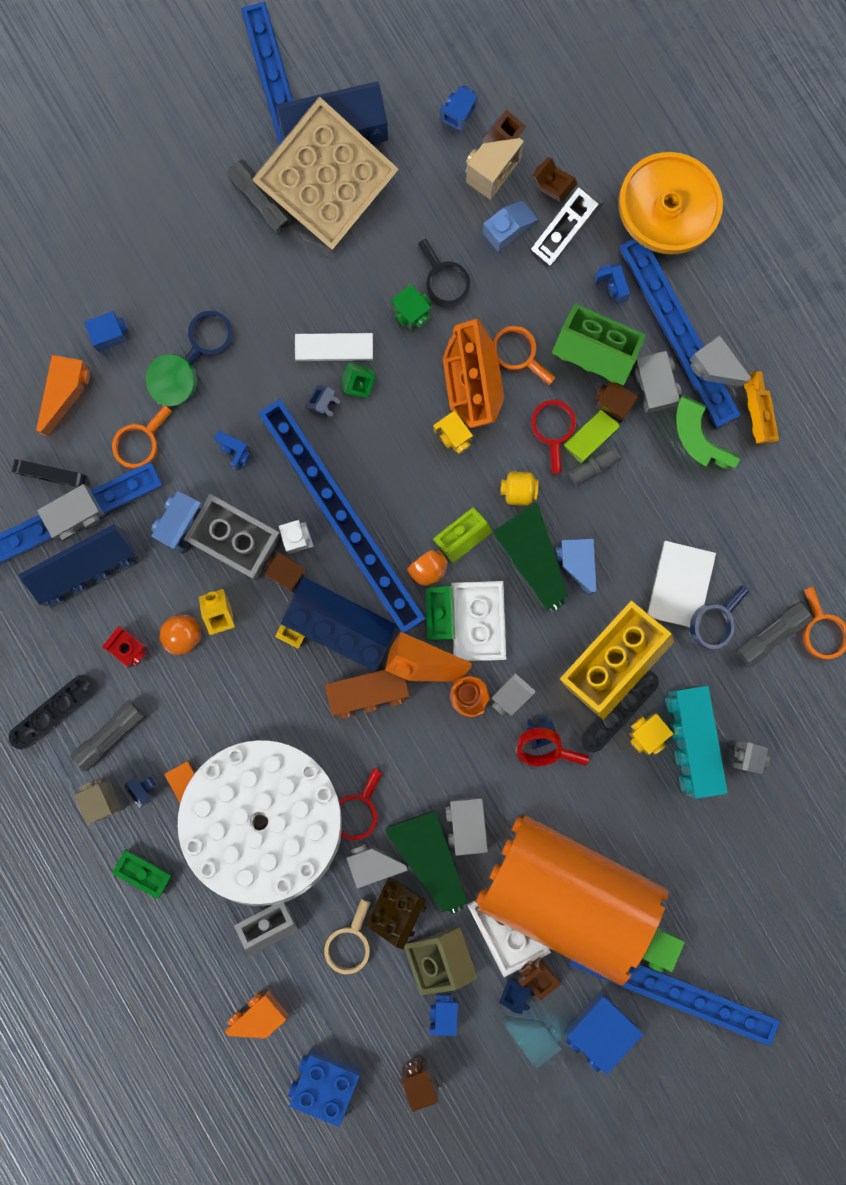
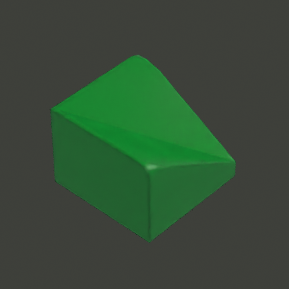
[340,363,376,398]

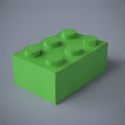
[552,303,646,386]

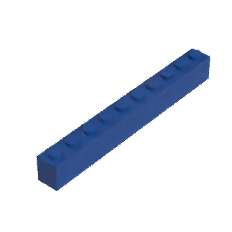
[258,399,425,634]

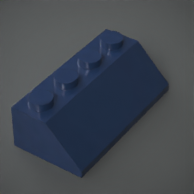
[277,81,388,144]
[18,524,139,608]
[279,576,396,672]

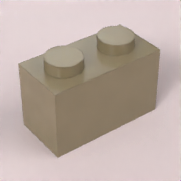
[74,779,123,825]

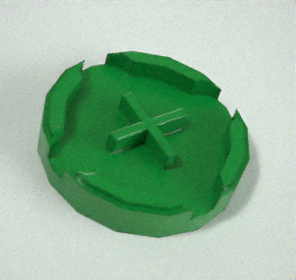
[145,354,197,406]

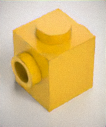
[198,589,235,635]
[629,713,673,755]

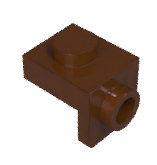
[533,157,578,203]
[519,957,561,1001]

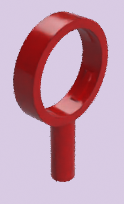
[531,400,576,474]
[517,728,589,766]
[339,768,383,840]

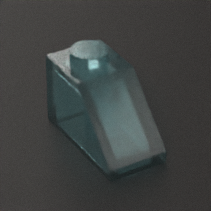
[502,1016,562,1069]

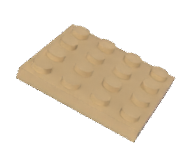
[252,97,399,250]

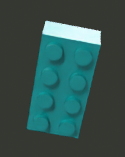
[665,686,728,799]

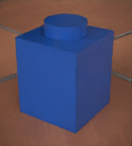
[84,311,128,352]

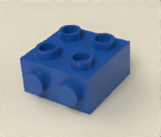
[565,991,644,1074]
[287,1049,361,1127]

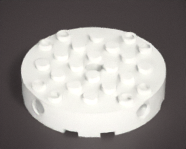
[178,741,342,906]

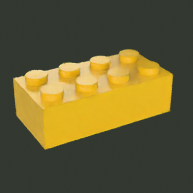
[560,601,674,720]

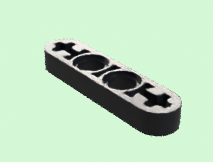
[580,671,659,752]
[9,675,97,749]

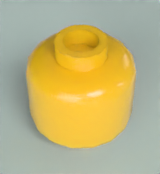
[500,471,538,506]

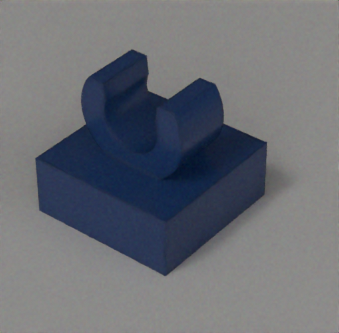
[305,385,340,416]
[526,714,556,749]
[124,777,156,808]
[499,977,535,1014]

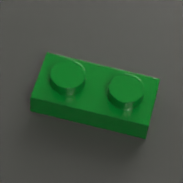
[425,586,455,640]
[112,849,173,899]

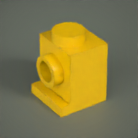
[433,410,473,454]

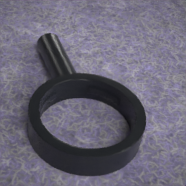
[418,239,470,307]

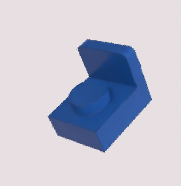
[594,264,630,304]
[214,430,251,471]

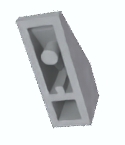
[490,673,536,716]
[726,741,770,774]

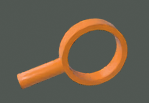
[493,326,556,385]
[112,405,172,469]
[803,586,846,659]

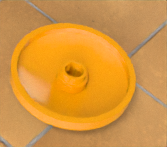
[618,152,723,254]

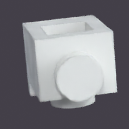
[279,520,314,554]

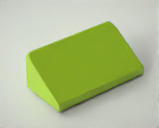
[563,410,620,464]
[433,507,492,563]

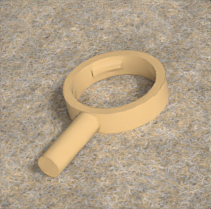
[324,899,371,974]

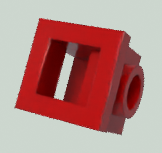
[102,626,148,667]

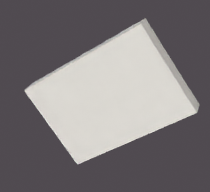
[647,541,716,629]
[451,581,506,661]
[467,899,551,977]

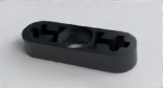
[11,459,88,488]

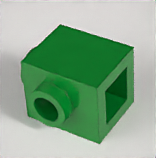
[391,284,432,330]

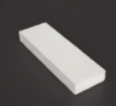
[295,333,373,362]

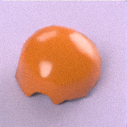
[406,550,448,586]
[159,614,202,655]
[450,675,490,718]

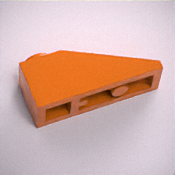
[36,355,90,437]
[385,632,472,682]

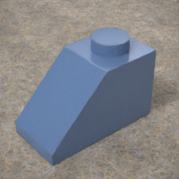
[482,200,538,253]
[555,539,596,594]

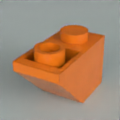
[225,991,289,1038]

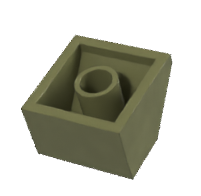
[404,927,477,995]

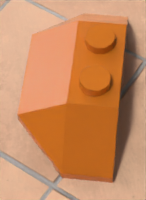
[443,319,504,428]

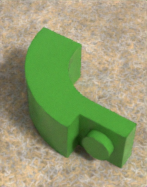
[676,395,740,469]

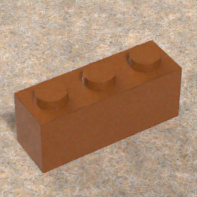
[324,670,410,719]

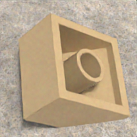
[465,138,524,200]

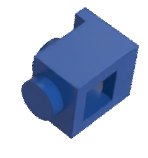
[440,86,478,132]
[430,993,458,1036]

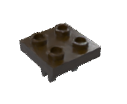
[366,877,426,949]

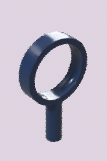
[185,311,233,365]
[690,585,749,649]

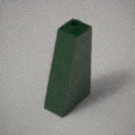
[491,502,568,612]
[385,810,468,914]

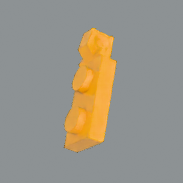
[744,371,779,444]

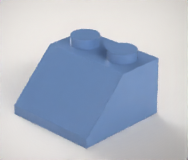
[151,491,203,554]

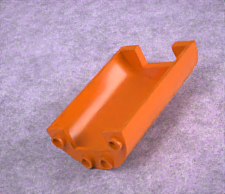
[475,814,669,986]

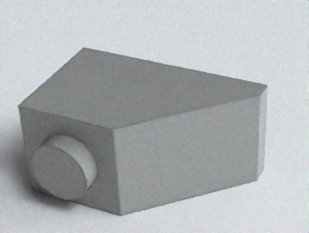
[690,336,751,387]
[347,844,408,888]

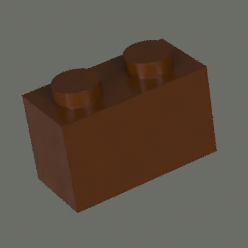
[401,1057,438,1112]

